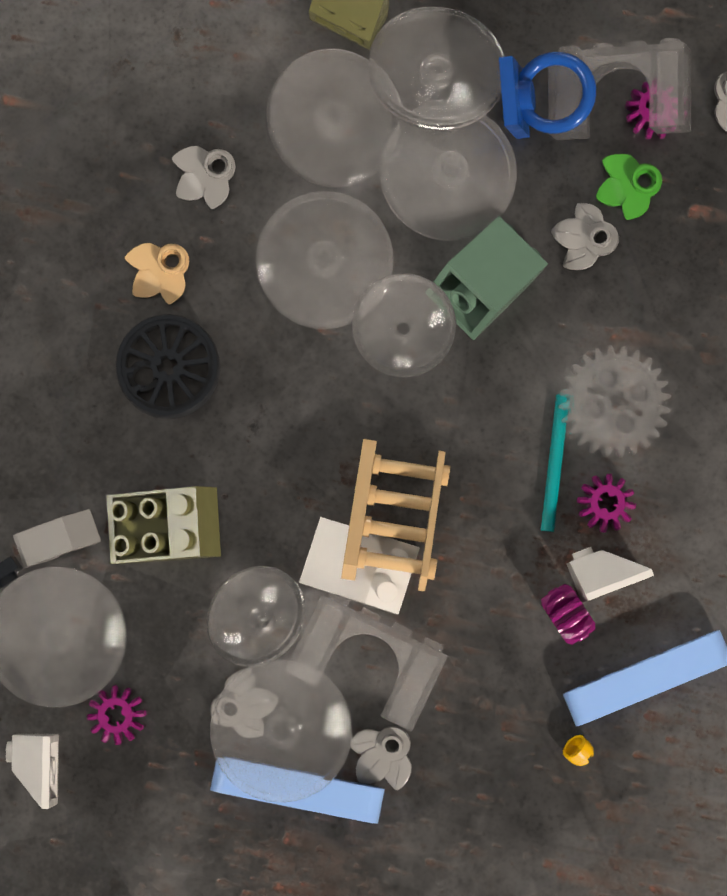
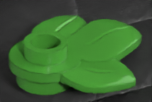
[596,154,662,220]

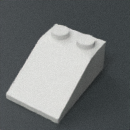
[299,517,420,615]

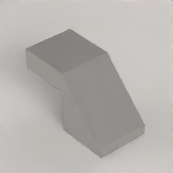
[13,509,101,568]

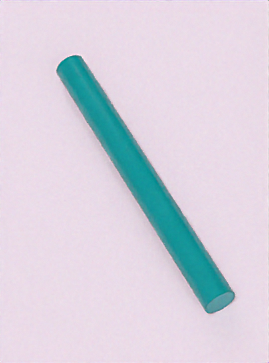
[540,394,570,532]

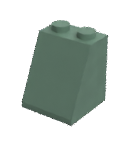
[425,216,548,341]

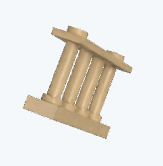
[341,439,450,592]

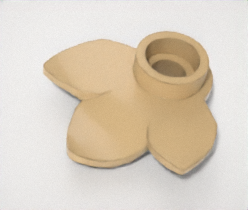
[125,243,189,305]

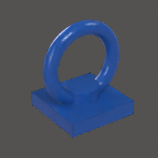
[499,52,596,139]

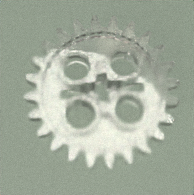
[558,345,671,458]

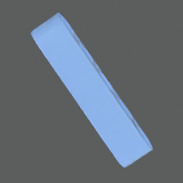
[563,630,727,726]
[210,755,385,824]

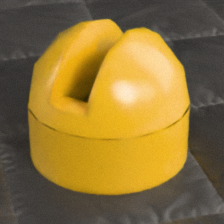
[563,735,594,766]

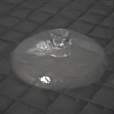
[352,274,456,377]
[207,566,305,667]

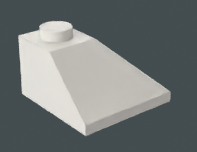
[566,547,654,602]
[6,734,59,809]

